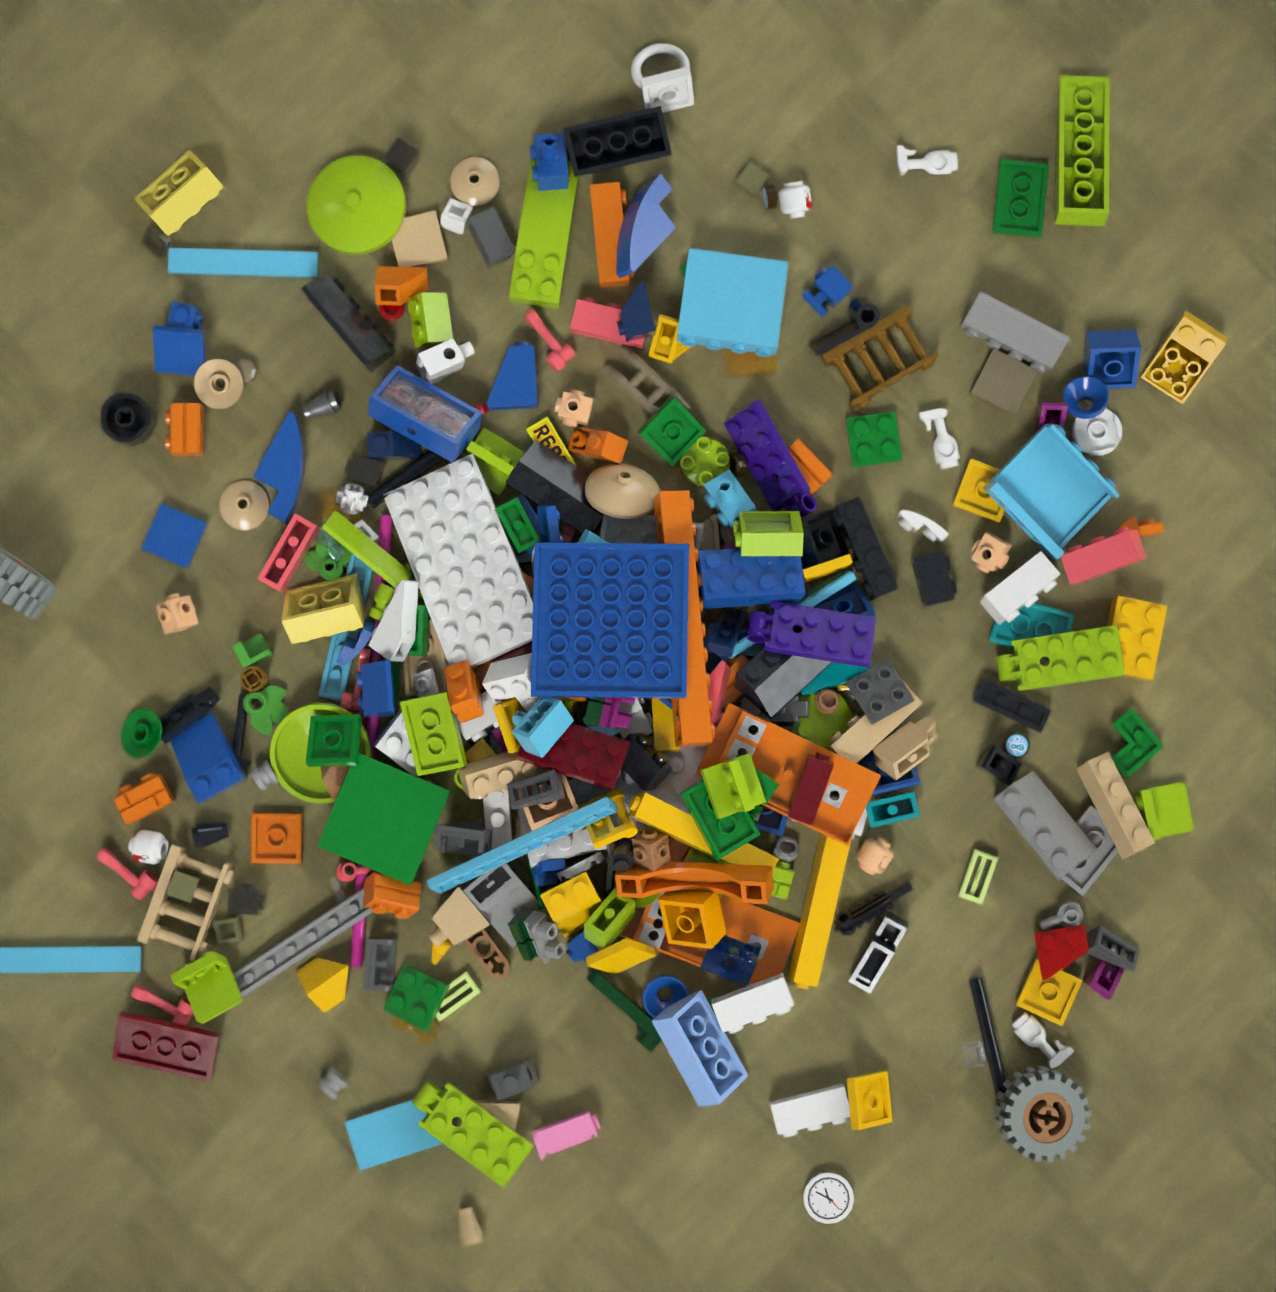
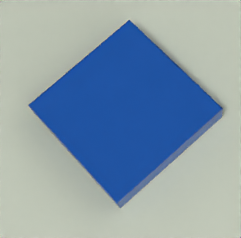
[152,325,206,376]
[141,503,208,569]

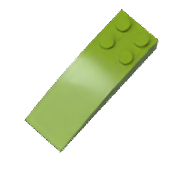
[1054,75,1110,226]
[509,160,579,309]

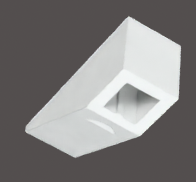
[368,580,419,662]

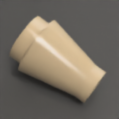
[458,1207,483,1247]

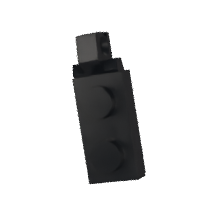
[160,687,220,744]

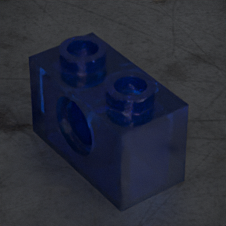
[700,935,761,986]

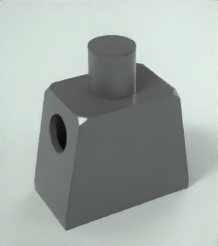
[486,1057,539,1100]

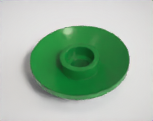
[121,708,162,759]

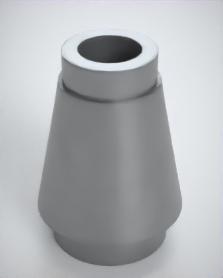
[303,390,342,419]

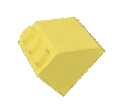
[134,150,223,236]
[281,574,365,644]

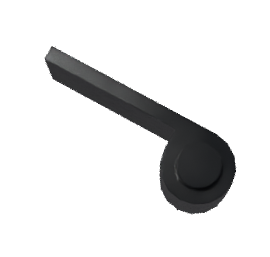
[808,297,880,356]
[603,837,634,900]

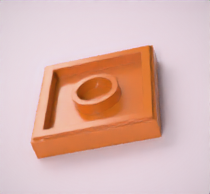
[251,813,303,864]

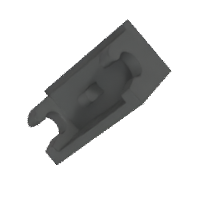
[467,207,516,269]
[435,823,493,856]
[363,937,397,991]

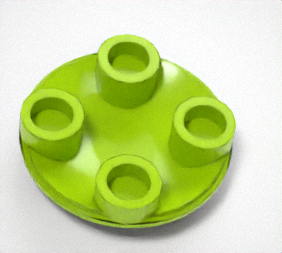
[680,437,730,487]

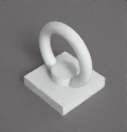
[631,43,695,113]

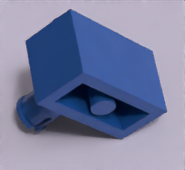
[530,133,568,191]

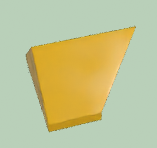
[648,314,691,364]
[296,957,349,1013]

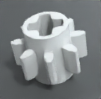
[335,483,368,515]

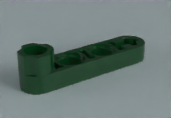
[586,969,662,1053]

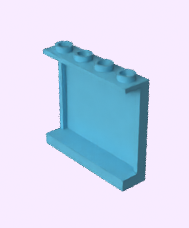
[676,248,788,357]
[983,424,1119,560]

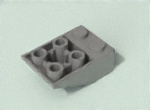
[463,863,550,948]

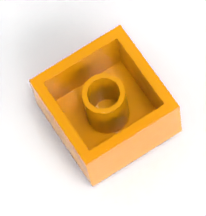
[659,890,726,949]

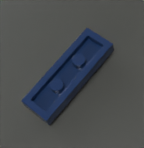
[707,607,747,657]

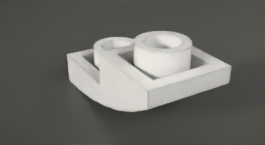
[897,510,949,543]

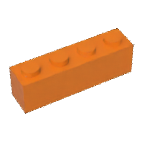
[590,182,634,288]

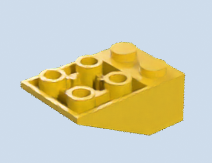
[1141,310,1227,405]

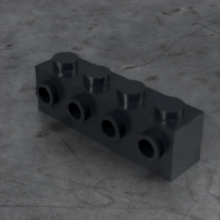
[832,496,899,600]

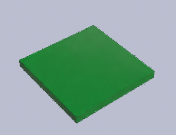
[317,753,451,885]

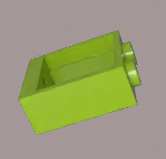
[734,511,804,556]

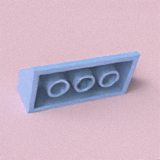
[652,990,749,1107]

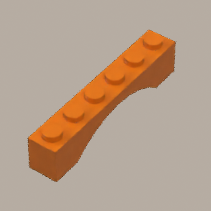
[615,861,774,904]

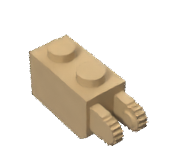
[873,716,938,780]

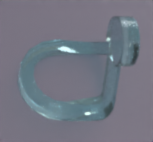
[315,530,344,561]

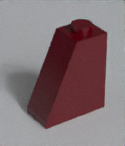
[787,752,834,826]

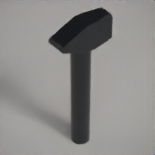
[233,694,252,767]

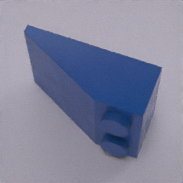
[170,712,248,804]

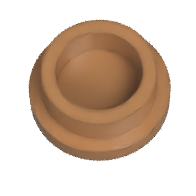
[814,689,840,714]

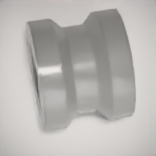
[251,759,279,791]
[317,1067,349,1099]

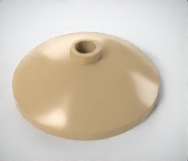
[585,463,660,519]

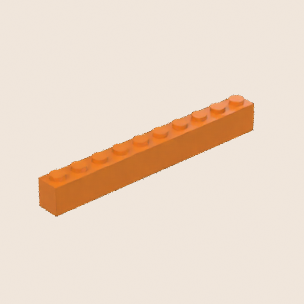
[653,490,715,747]

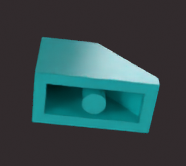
[866,792,920,828]

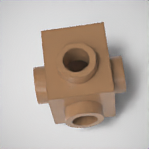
[632,827,671,872]

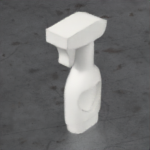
[895,145,958,176]
[918,408,960,470]
[1011,1012,1074,1068]

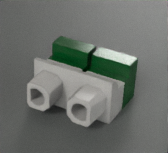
[508,908,566,964]

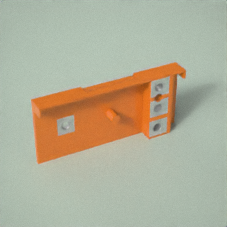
[696,703,881,846]
[618,892,800,985]

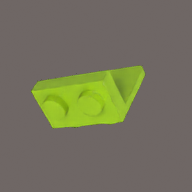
[1134,782,1194,840]
[170,951,242,1024]

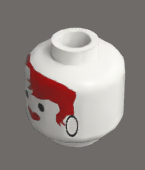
[778,181,812,219]
[128,830,169,865]

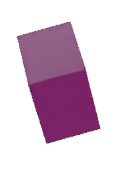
[1036,402,1068,432]
[1082,959,1125,1000]

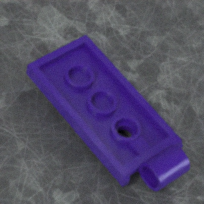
[723,399,817,517]
[747,601,876,668]

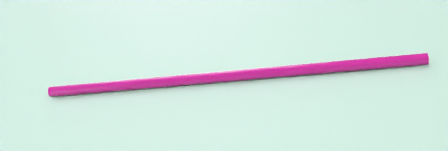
[350,515,393,967]

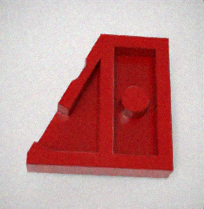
[1034,925,1089,982]

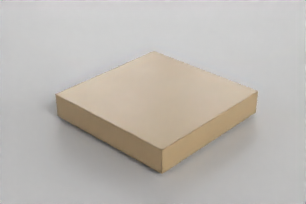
[392,210,448,267]

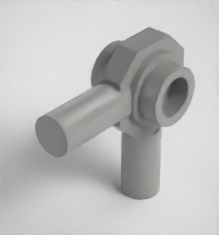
[1039,901,1084,931]

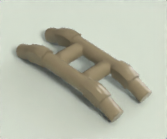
[603,346,690,416]

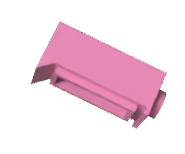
[532,1110,601,1161]

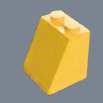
[540,870,603,937]

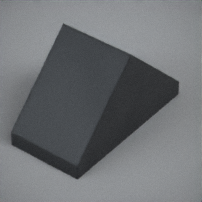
[976,744,1022,786]

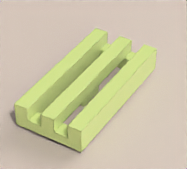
[957,849,999,905]
[436,971,481,1022]

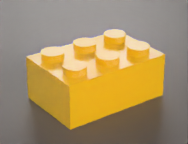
[1107,596,1167,681]

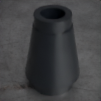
[191,823,229,848]

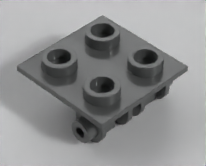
[845,659,915,725]

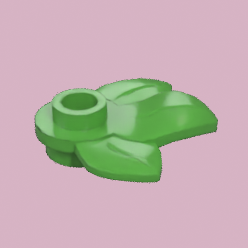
[304,533,352,581]
[243,686,290,736]

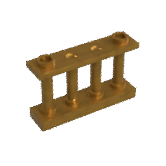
[821,304,939,410]

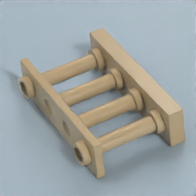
[137,844,234,961]

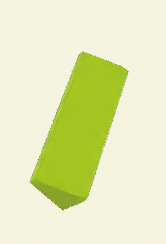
[322,511,412,588]

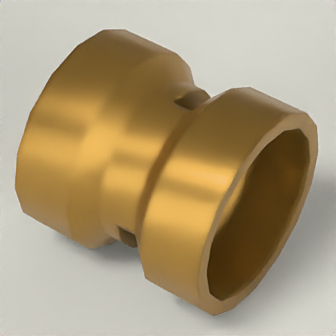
[240,666,268,691]

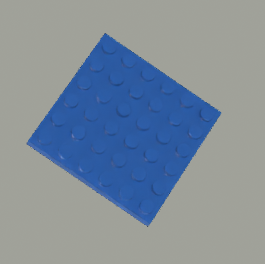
[531,543,689,699]

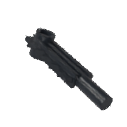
[833,881,914,936]

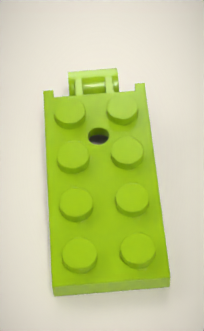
[996,625,1125,691]
[412,1081,534,1188]

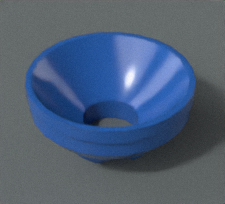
[1063,376,1109,419]
[643,974,689,1018]

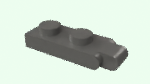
[741,697,809,723]

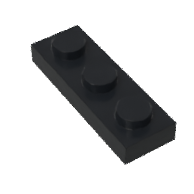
[972,678,1052,733]

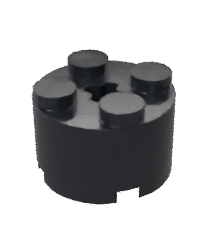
[100,393,157,447]

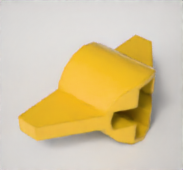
[431,939,452,966]

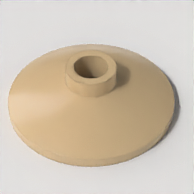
[450,157,500,206]
[194,359,244,409]
[219,481,270,530]

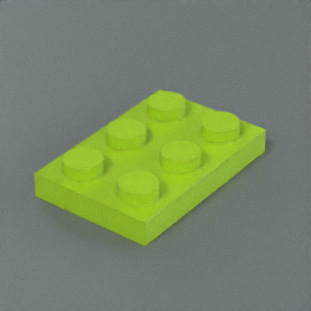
[400,691,468,776]

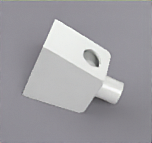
[415,339,475,384]

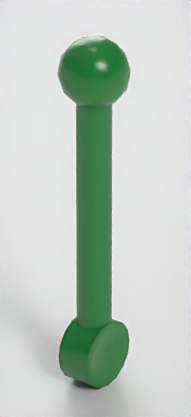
[528,862,546,909]

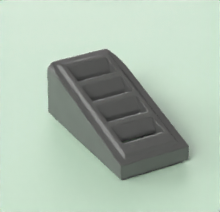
[507,769,565,810]
[1087,925,1140,972]

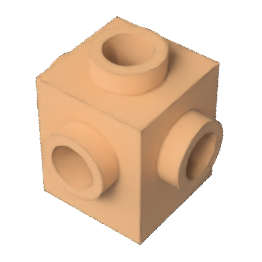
[555,389,593,427]
[971,533,1012,573]
[156,593,199,635]

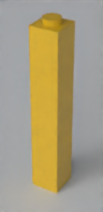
[628,792,779,872]
[787,833,851,990]

